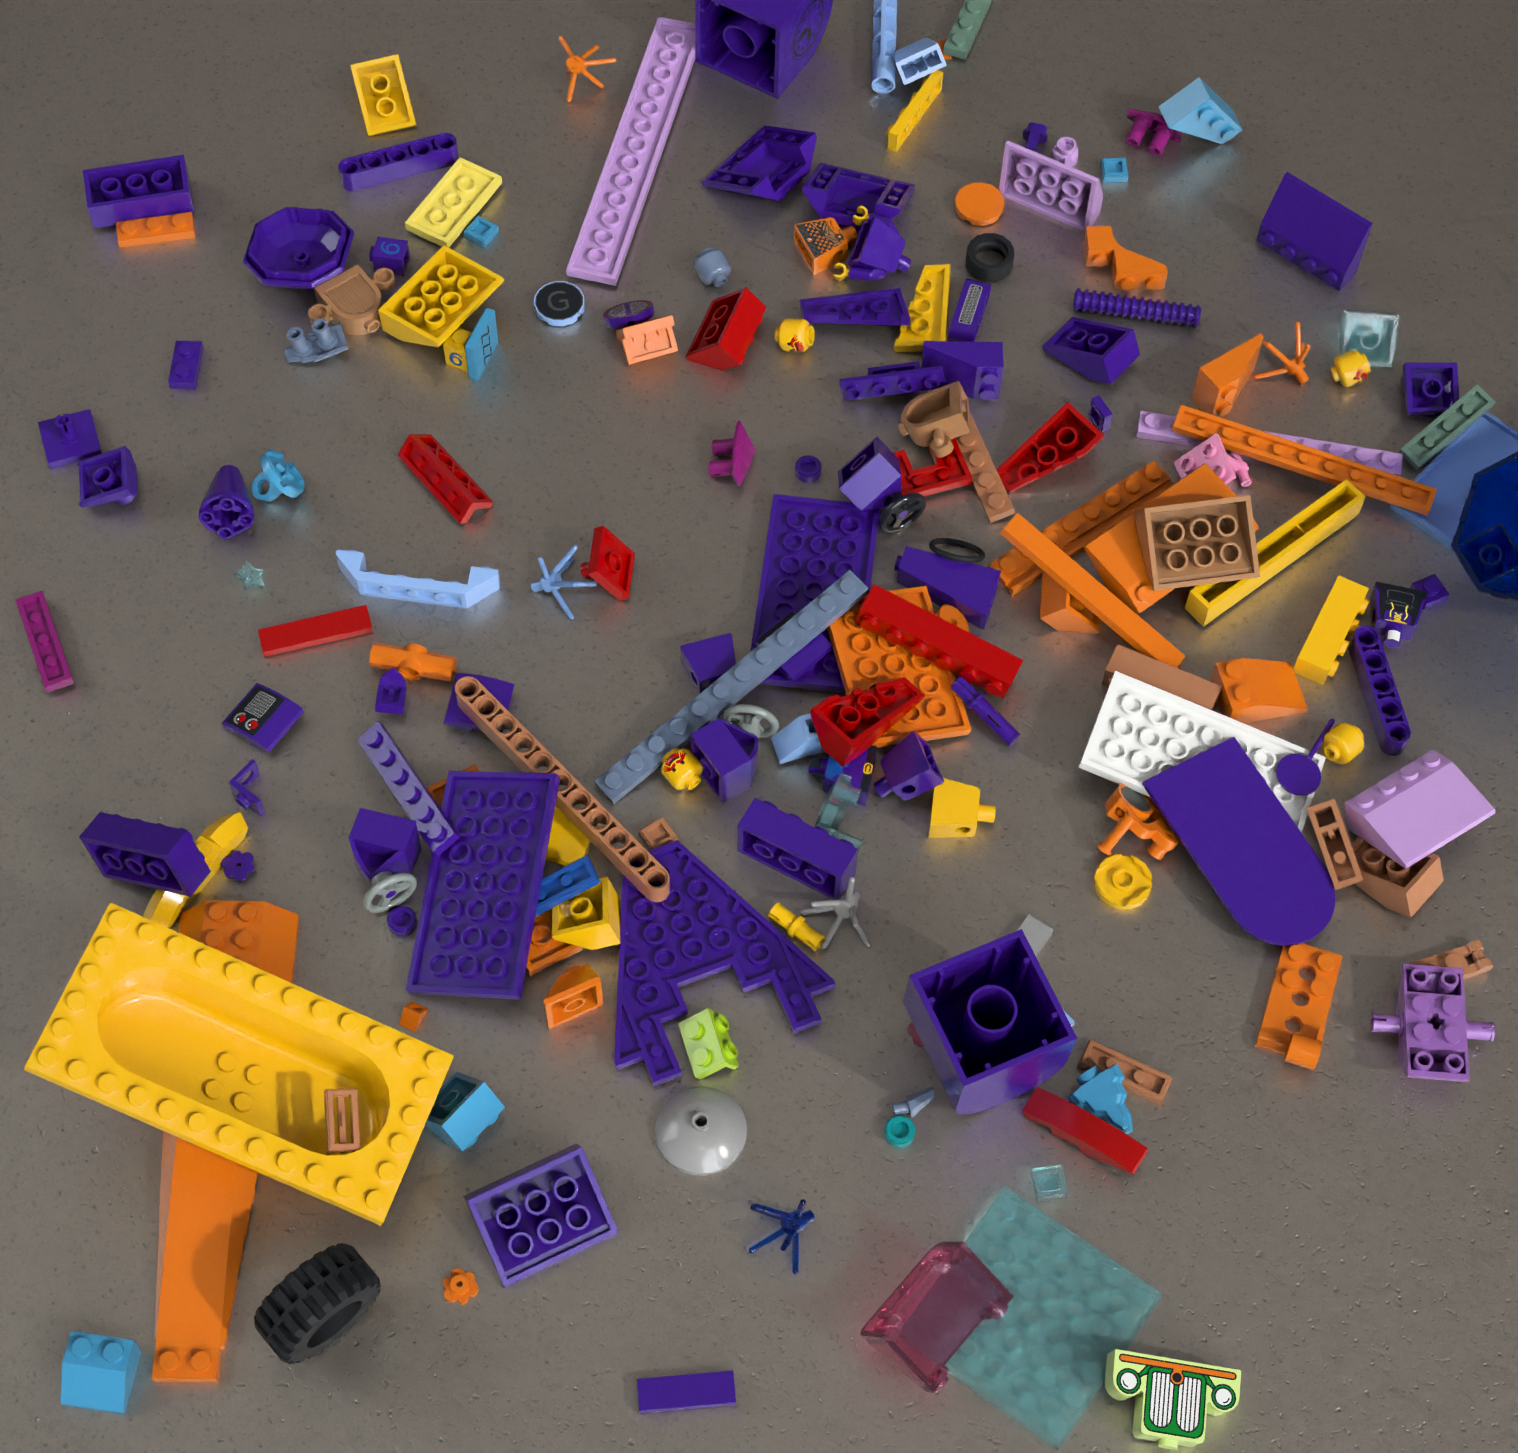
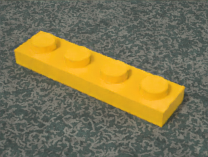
[886,70,943,152]

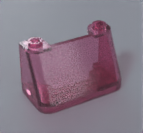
[860,1241,1014,1393]

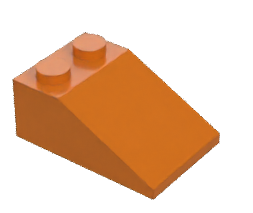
[1191,333,1264,417]
[1210,658,1308,724]

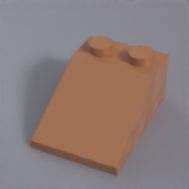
[1352,836,1444,918]

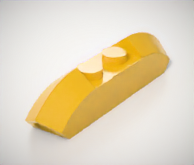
[144,811,248,928]

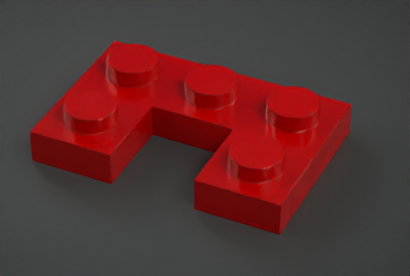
[893,438,973,497]

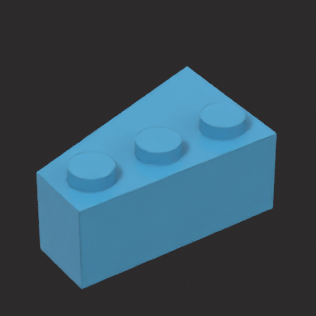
[1158,77,1243,144]

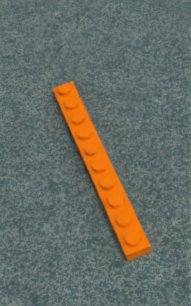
[1172,405,1437,516]

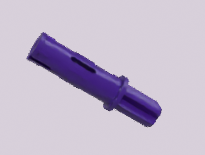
[951,676,1021,746]

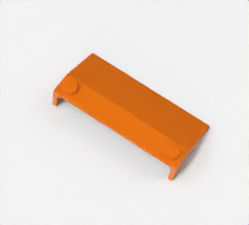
[1083,463,1259,614]

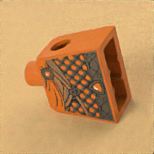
[793,217,857,276]

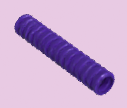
[1073,288,1201,328]

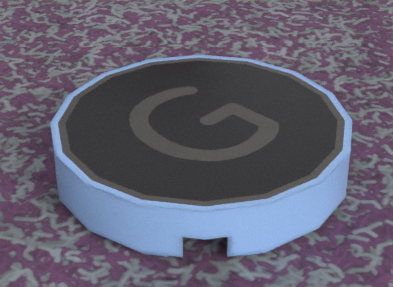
[534,281,585,326]

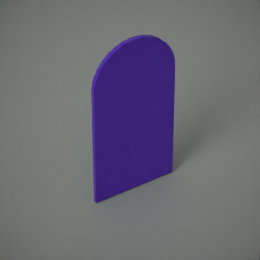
[1142,737,1335,946]

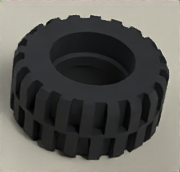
[254,1243,381,1364]

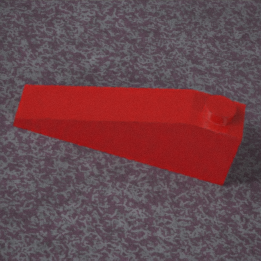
[996,402,1105,493]
[810,677,925,767]

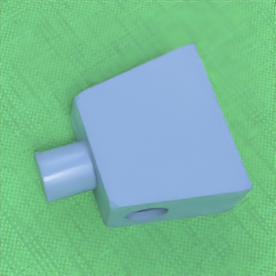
[895,37,947,85]

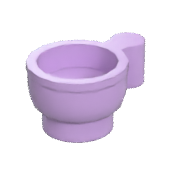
[1051,137,1079,168]

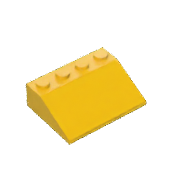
[378,245,504,347]

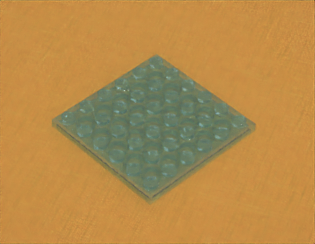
[898,1186,1163,1451]

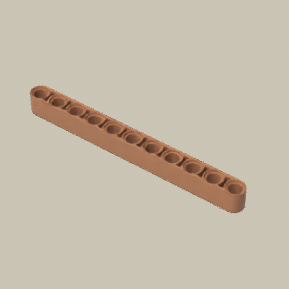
[455,676,670,902]

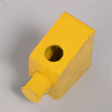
[928,778,996,838]

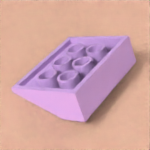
[999,140,1103,231]
[1344,749,1495,869]

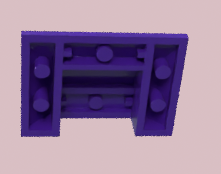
[701,125,817,201]
[802,163,915,232]

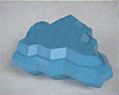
[1067,1064,1133,1135]

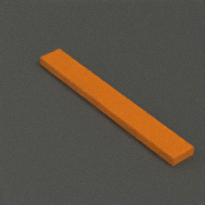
[1000,512,1185,668]

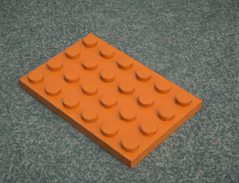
[827,586,972,748]

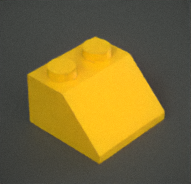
[552,877,620,950]

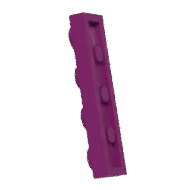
[15,591,74,693]

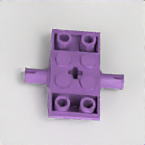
[1370,964,1495,1082]

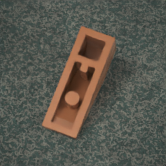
[1307,799,1364,890]

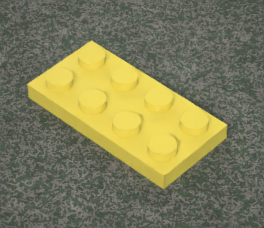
[405,157,502,248]

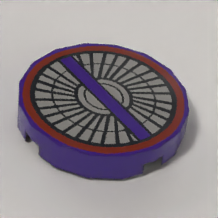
[603,300,654,328]

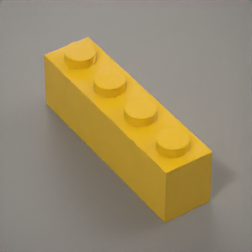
[1293,575,1370,685]

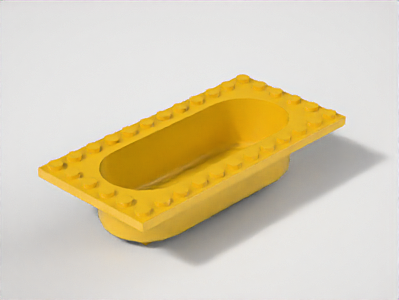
[24,902,454,1227]

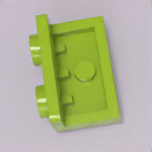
[678,1008,739,1080]

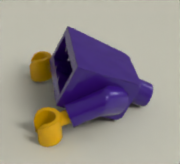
[832,206,911,281]

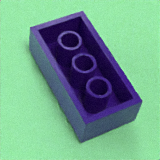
[83,155,194,228]
[737,798,858,900]
[79,812,211,897]

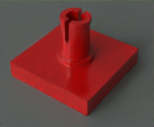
[580,526,635,601]

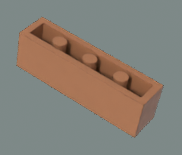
[1102,644,1222,711]

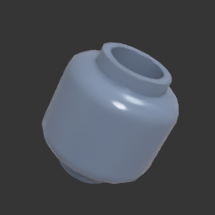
[694,247,731,287]

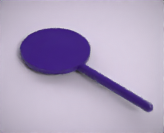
[1276,719,1335,796]

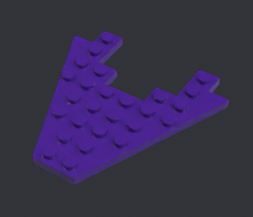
[614,840,836,1086]

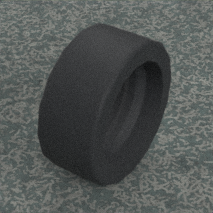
[966,233,1015,282]

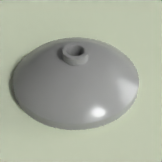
[655,1087,747,1175]

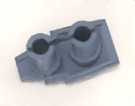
[284,318,349,363]

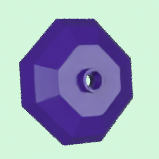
[243,207,354,290]

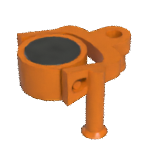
[1097,784,1179,860]

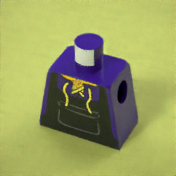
[1370,581,1428,648]

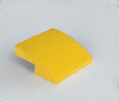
[546,806,600,866]

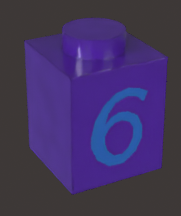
[369,236,410,276]

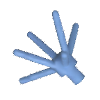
[531,545,597,620]

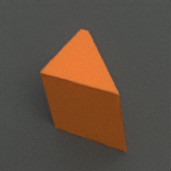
[398,1001,428,1032]

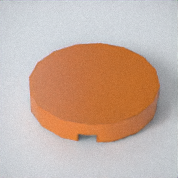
[955,182,1005,226]

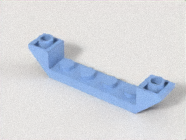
[336,550,500,608]

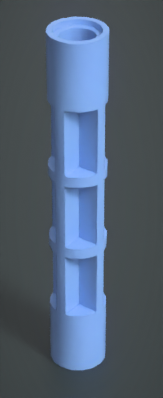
[871,0,897,94]

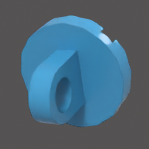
[252,450,305,502]

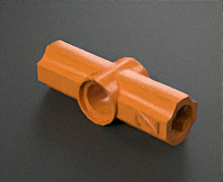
[369,642,457,682]

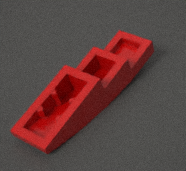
[1022,1087,1148,1175]

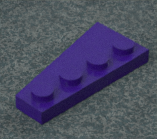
[800,288,910,326]

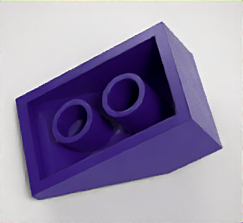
[1042,317,1140,384]
[921,341,1004,400]

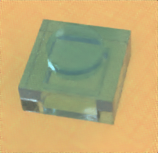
[1031,1164,1069,1202]

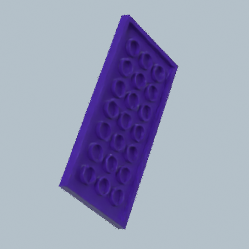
[750,494,880,694]
[405,771,560,999]

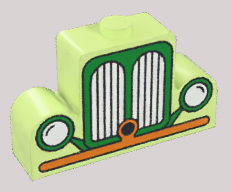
[1105,1349,1241,1449]

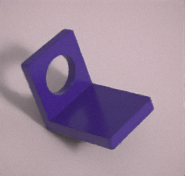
[229,759,265,817]

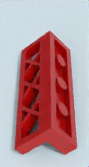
[397,434,494,523]

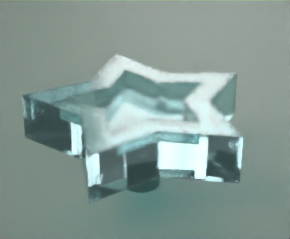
[234,561,264,591]

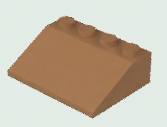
[1135,495,1260,591]

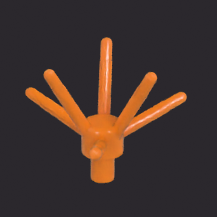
[558,36,616,102]
[1254,321,1311,384]

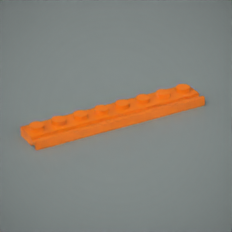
[988,461,1174,596]

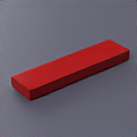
[258,605,373,657]

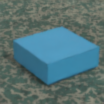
[1100,158,1129,183]
[463,215,499,248]

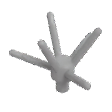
[800,877,871,948]

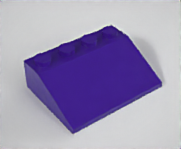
[1256,172,1373,291]
[463,1144,619,1287]

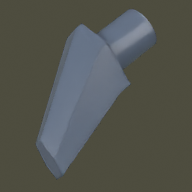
[892,1087,934,1117]

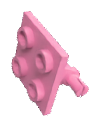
[1174,433,1252,487]

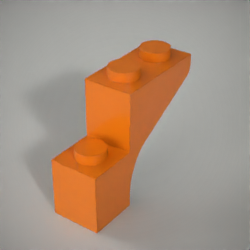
[1083,226,1168,290]

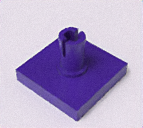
[38,409,102,470]

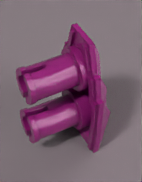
[1125,109,1183,156]
[708,421,755,486]

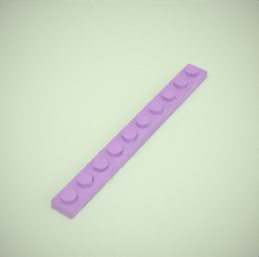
[1136,411,1403,476]

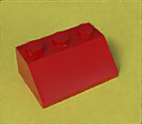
[685,287,766,371]

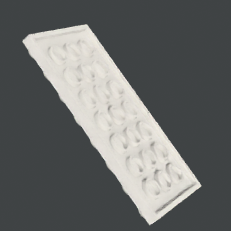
[1078,671,1326,833]

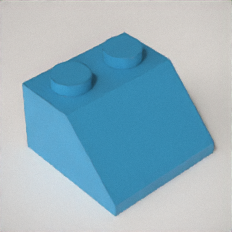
[425,1072,505,1151]
[60,1331,142,1415]

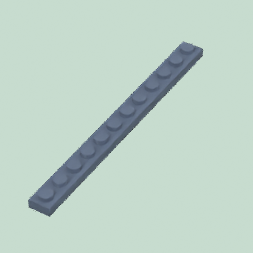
[594,570,869,805]

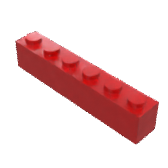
[855,584,1024,699]

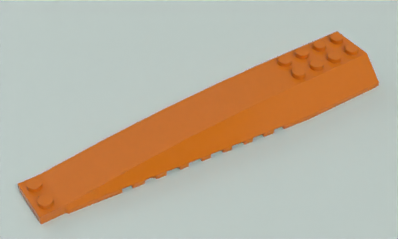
[152,900,299,1382]

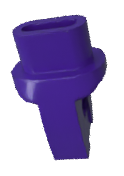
[1022,122,1048,152]

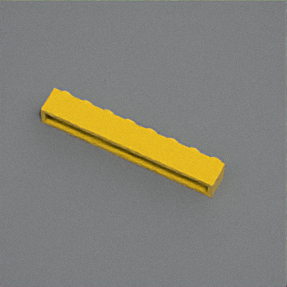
[1185,479,1366,627]

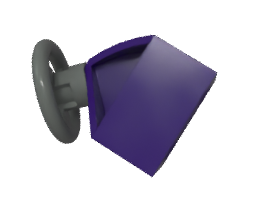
[691,704,779,803]
[349,808,422,913]

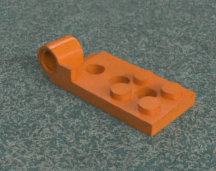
[1255,943,1343,1071]

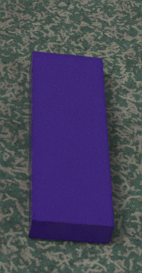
[637,1370,736,1414]

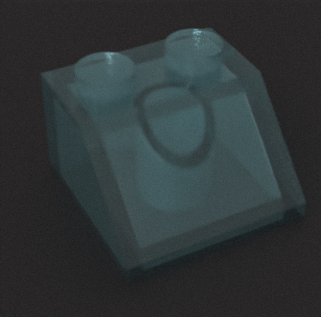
[1339,309,1399,368]

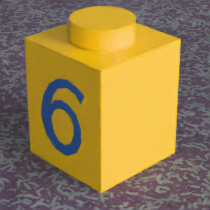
[443,327,472,373]

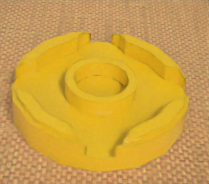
[1093,854,1152,910]

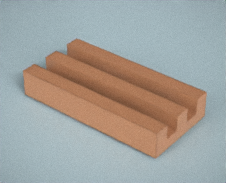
[324,1089,360,1154]

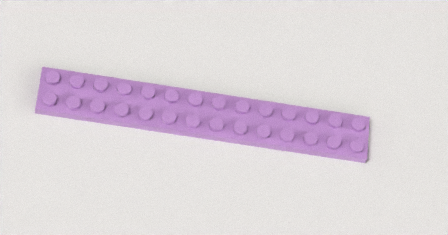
[566,17,695,286]

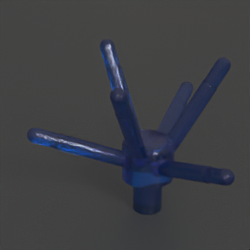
[749,1199,815,1275]

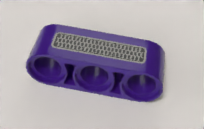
[948,278,991,342]

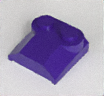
[1401,363,1459,417]
[77,446,138,508]

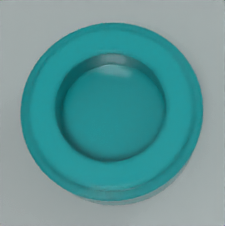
[884,1115,915,1148]

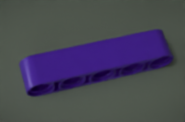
[338,133,459,191]
[1349,626,1411,756]

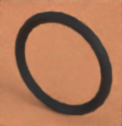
[929,538,985,563]

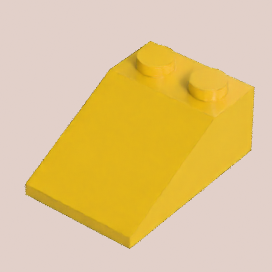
[350,54,416,137]

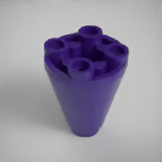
[198,465,254,539]

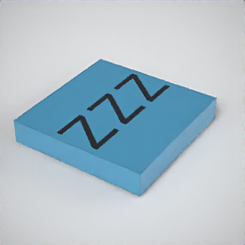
[465,308,499,381]

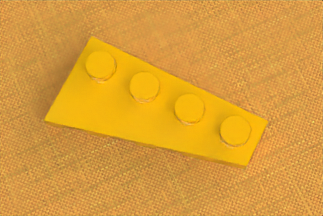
[894,264,951,353]

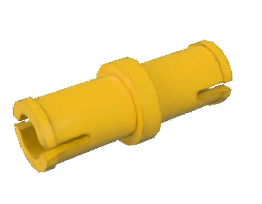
[768,902,826,951]

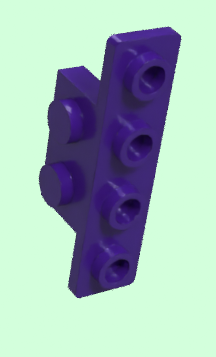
[839,361,946,401]

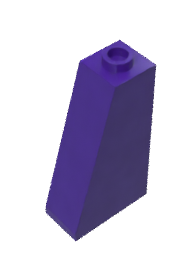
[894,546,1001,630]

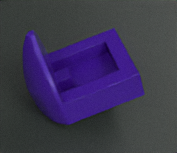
[375,668,407,714]

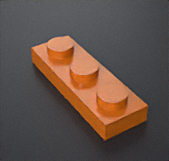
[116,212,195,248]

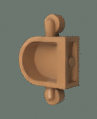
[308,264,395,335]
[898,381,971,458]

